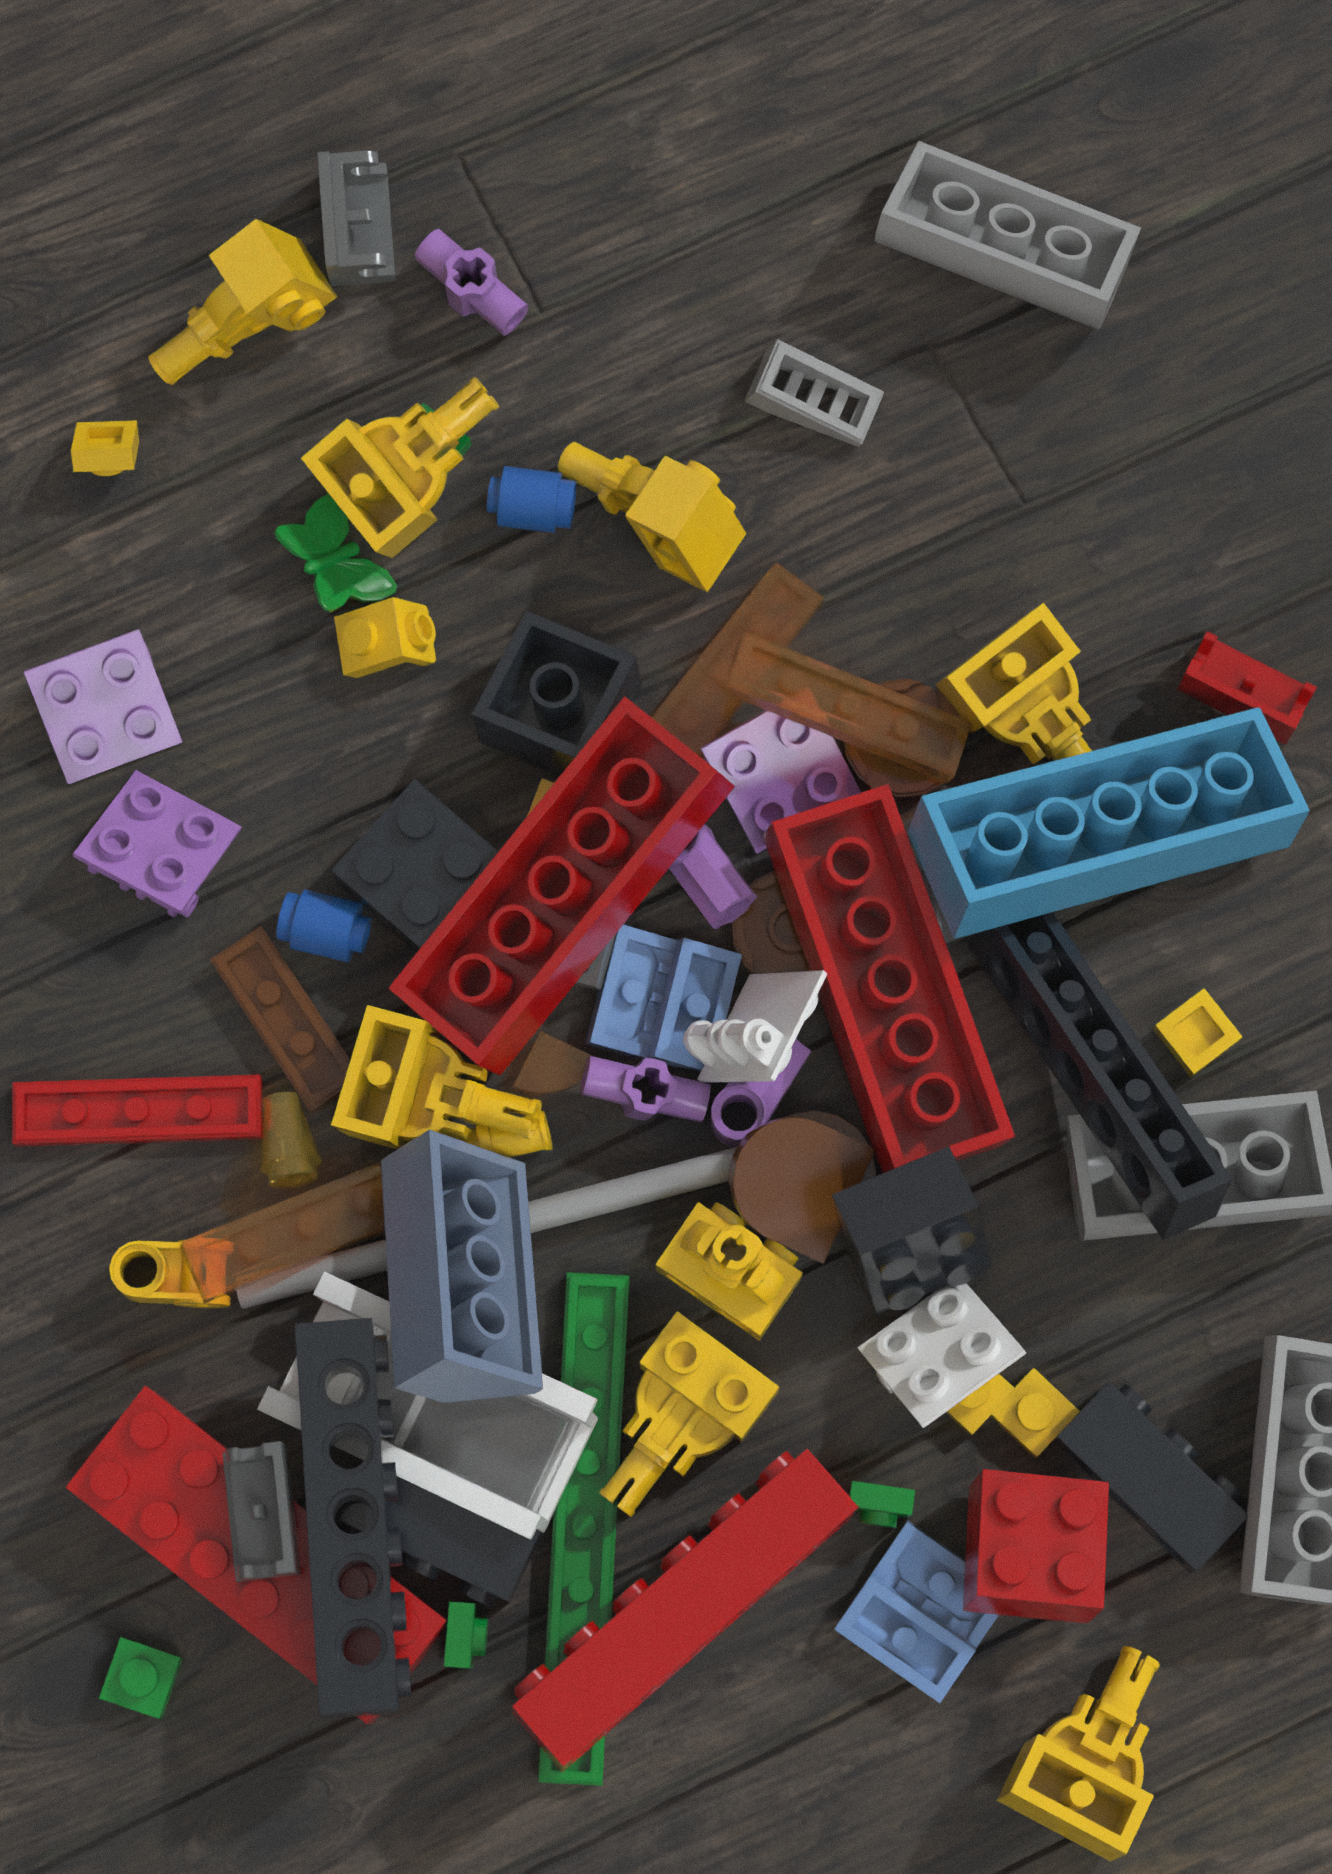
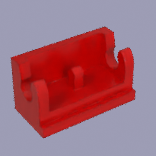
[1177,631,1317,745]

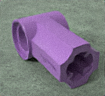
[669,824,757,929]
[711,1039,811,1148]

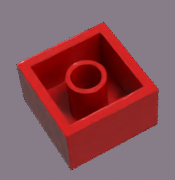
[963,1469,1109,1624]

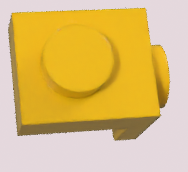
[334,597,436,678]

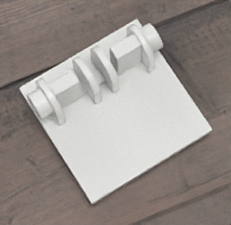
[683,970,827,1082]
[858,1283,1026,1428]

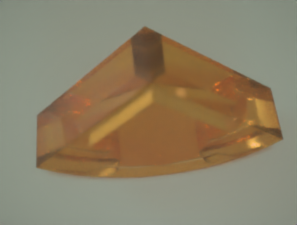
[513,1031,591,1095]

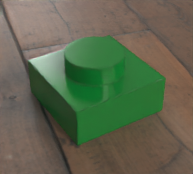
[849,1481,915,1528]
[444,1602,488,1669]
[99,1637,183,1719]

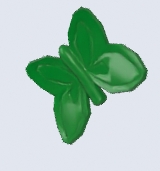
[274,494,397,612]

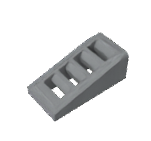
[745,339,884,447]

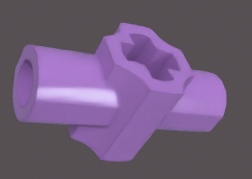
[414,229,528,336]
[580,1056,711,1123]

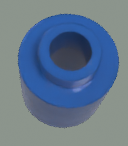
[487,466,577,533]
[276,889,372,963]

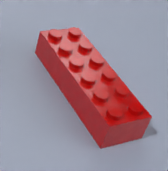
[388,696,735,1076]
[763,784,1015,1174]
[66,1386,448,1724]
[512,1448,859,1773]

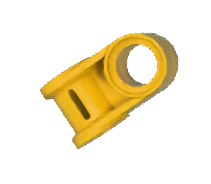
[109,1240,233,1308]

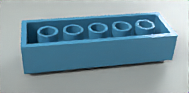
[907,707,1310,939]

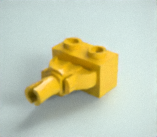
[148,219,338,385]
[301,377,499,558]
[558,442,746,593]
[935,603,1092,764]
[331,1005,542,1150]
[656,1202,802,1341]
[598,1311,779,1517]
[997,1646,1160,1862]

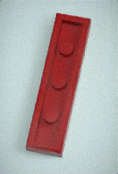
[12,1075,263,1147]

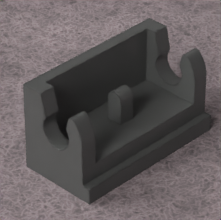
[317,151,396,286]
[223,1441,301,1582]

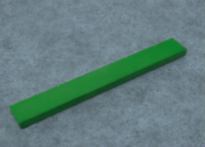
[539,1272,629,1786]

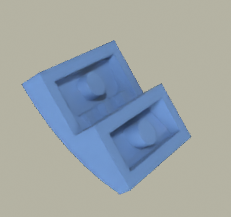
[585,925,742,1072]
[834,1520,998,1703]

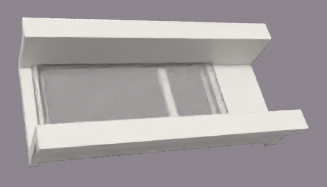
[257,1272,598,1540]

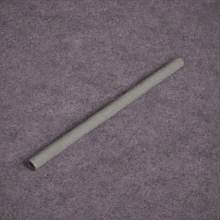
[235,1147,737,1309]

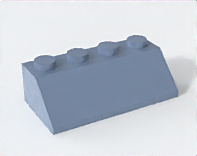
[381,1130,543,1403]

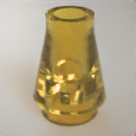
[260,1092,322,1188]

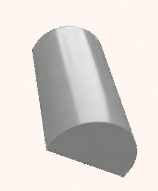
[875,141,1141,330]
[1067,1091,1332,1241]
[1239,1335,1332,1606]

